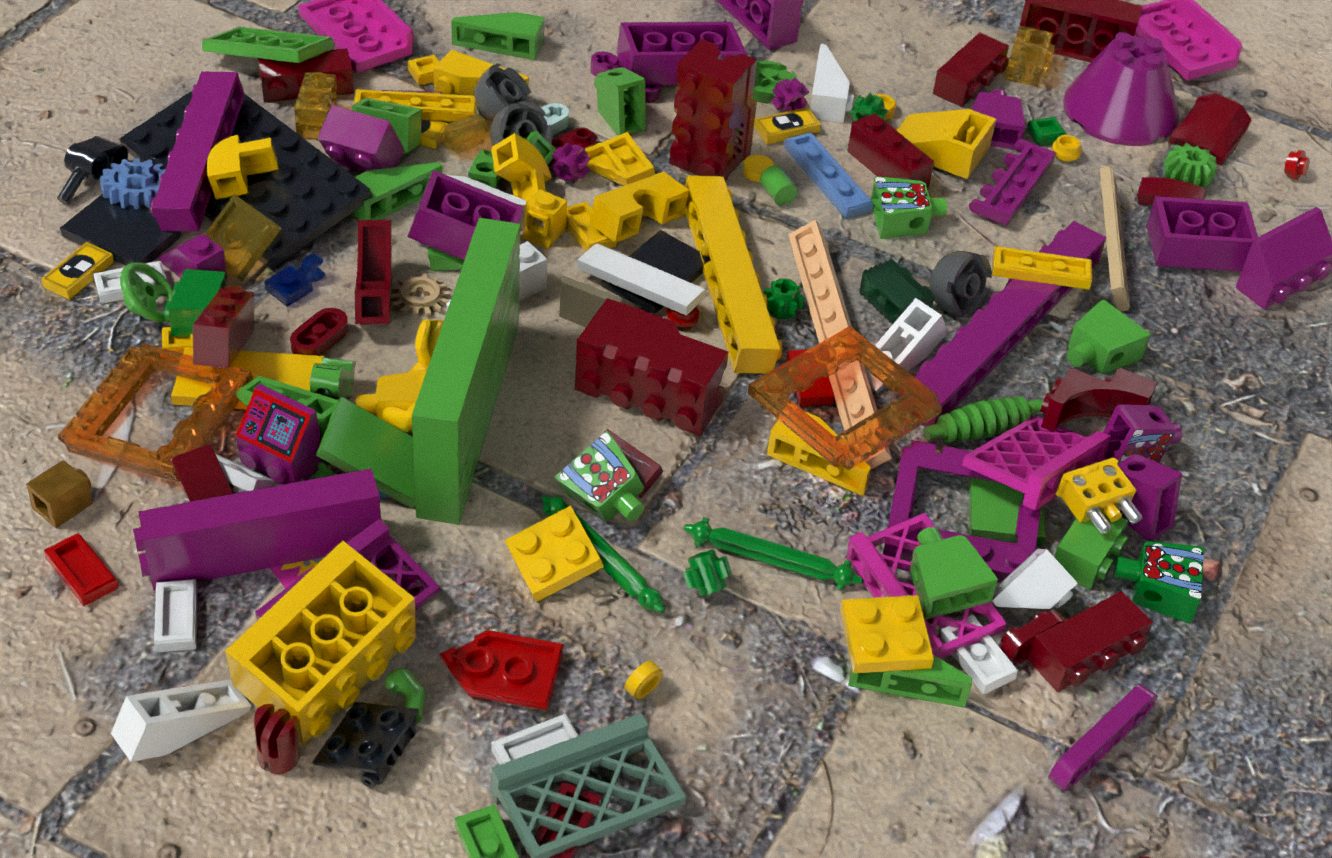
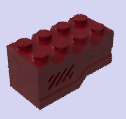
[669,39,757,182]
[575,298,729,436]

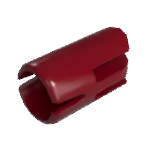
[254,704,299,774]

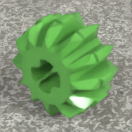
[1164,143,1217,188]

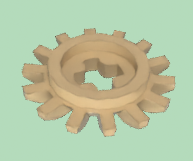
[391,274,450,316]

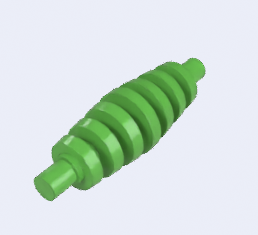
[923,396,1042,443]

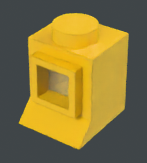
[521,189,567,249]

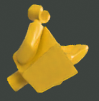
[355,319,444,433]

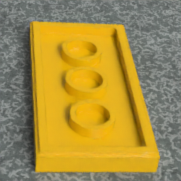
[171,347,325,409]

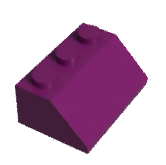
[1235,207,1332,309]

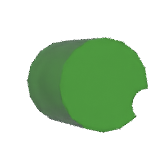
[760,165,798,206]

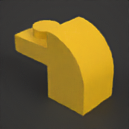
[491,133,551,203]
[207,135,279,199]

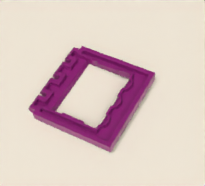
[883,440,1041,581]

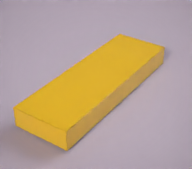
[992,246,1092,290]

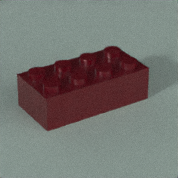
[1015,0,1143,63]

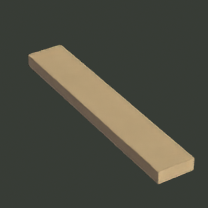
[1100,166,1130,312]

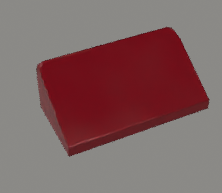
[171,444,234,502]

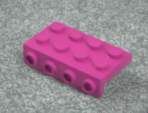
[298,0,414,73]
[1135,0,1242,80]

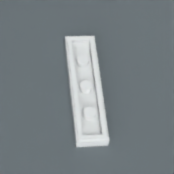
[577,243,705,316]

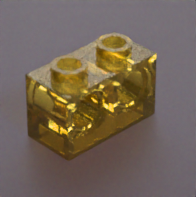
[1005,26,1055,87]
[294,72,338,140]

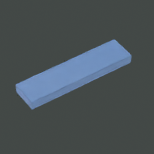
[784,132,873,219]

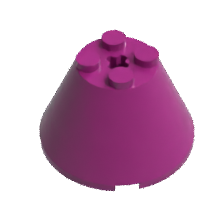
[1063,33,1179,146]

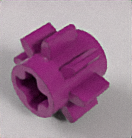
[771,77,809,113]
[551,142,591,183]

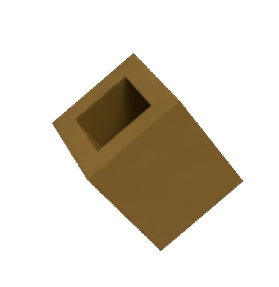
[26,460,93,528]

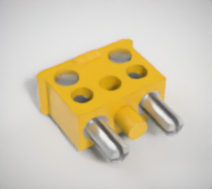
[1055,458,1142,534]

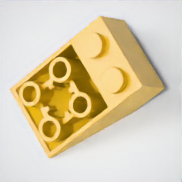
[896,109,996,179]

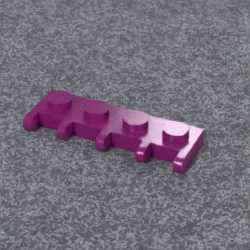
[969,139,1056,226]

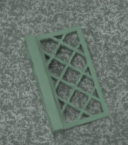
[490,713,687,858]

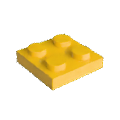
[504,506,604,602]
[840,595,934,673]

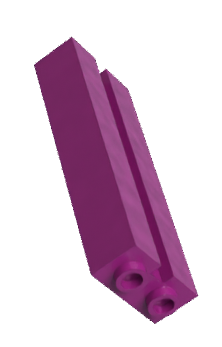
[133,468,381,591]

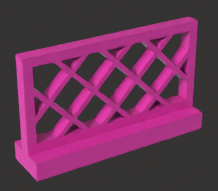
[962,416,1111,510]
[846,513,1007,659]

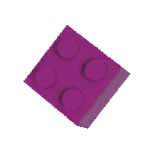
[318,105,405,173]

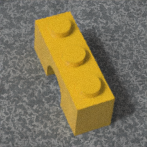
[590,172,689,243]

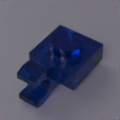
[264,253,325,307]

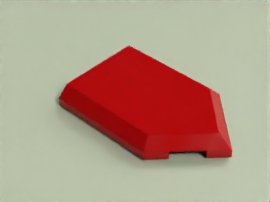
[439,630,564,710]

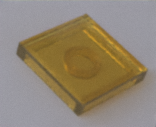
[205,194,282,281]

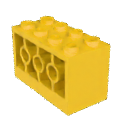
[225,541,416,746]

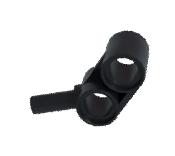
[57,136,128,205]

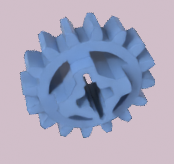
[100,158,166,209]

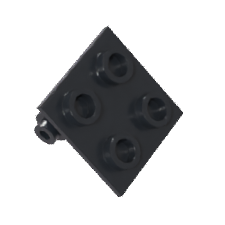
[312,702,419,788]

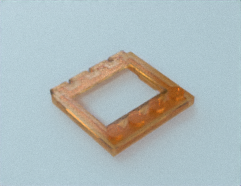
[748,326,942,470]
[58,343,253,482]

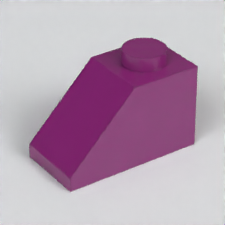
[159,233,228,280]

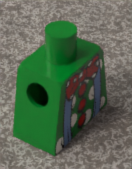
[1113,541,1204,624]

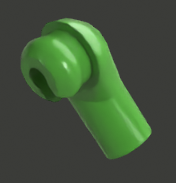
[385,668,426,723]

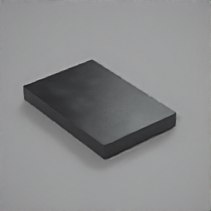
[60,194,182,266]
[601,230,711,315]

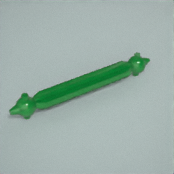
[542,495,665,613]
[683,517,863,591]

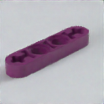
[1048,683,1158,792]

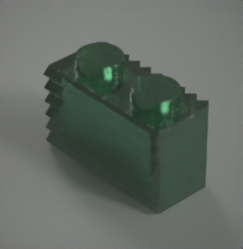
[859,258,934,324]

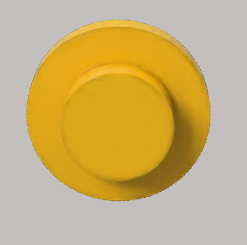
[1051,135,1082,162]

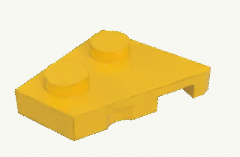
[585,132,655,186]

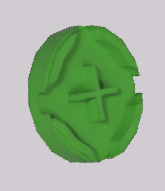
[752,61,797,104]

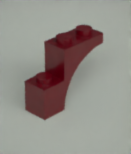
[354,220,393,324]
[1040,367,1158,432]

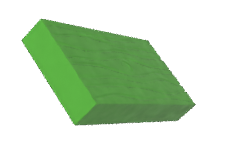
[412,218,520,525]

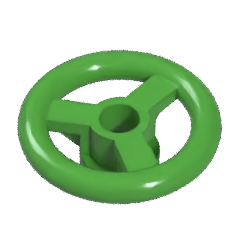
[120,262,173,322]

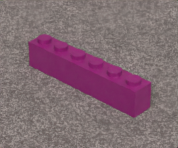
[151,71,245,232]

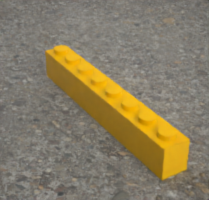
[685,175,782,374]

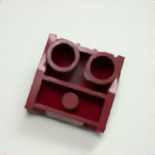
[1168,93,1252,166]

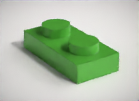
[455,804,519,858]

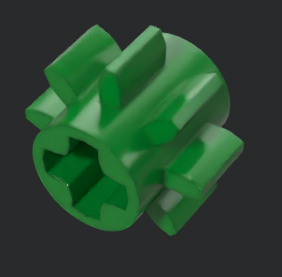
[849,92,889,121]
[763,278,805,319]
[682,550,732,596]

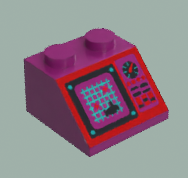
[236,384,325,484]

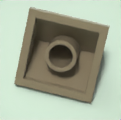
[559,276,642,327]

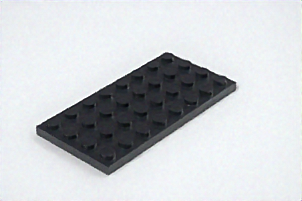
[119,91,373,270]

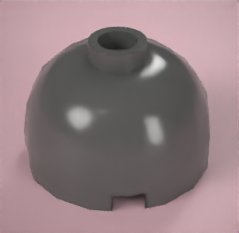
[474,63,534,122]
[490,101,553,146]
[930,251,992,317]

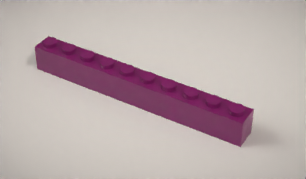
[898,221,1107,427]

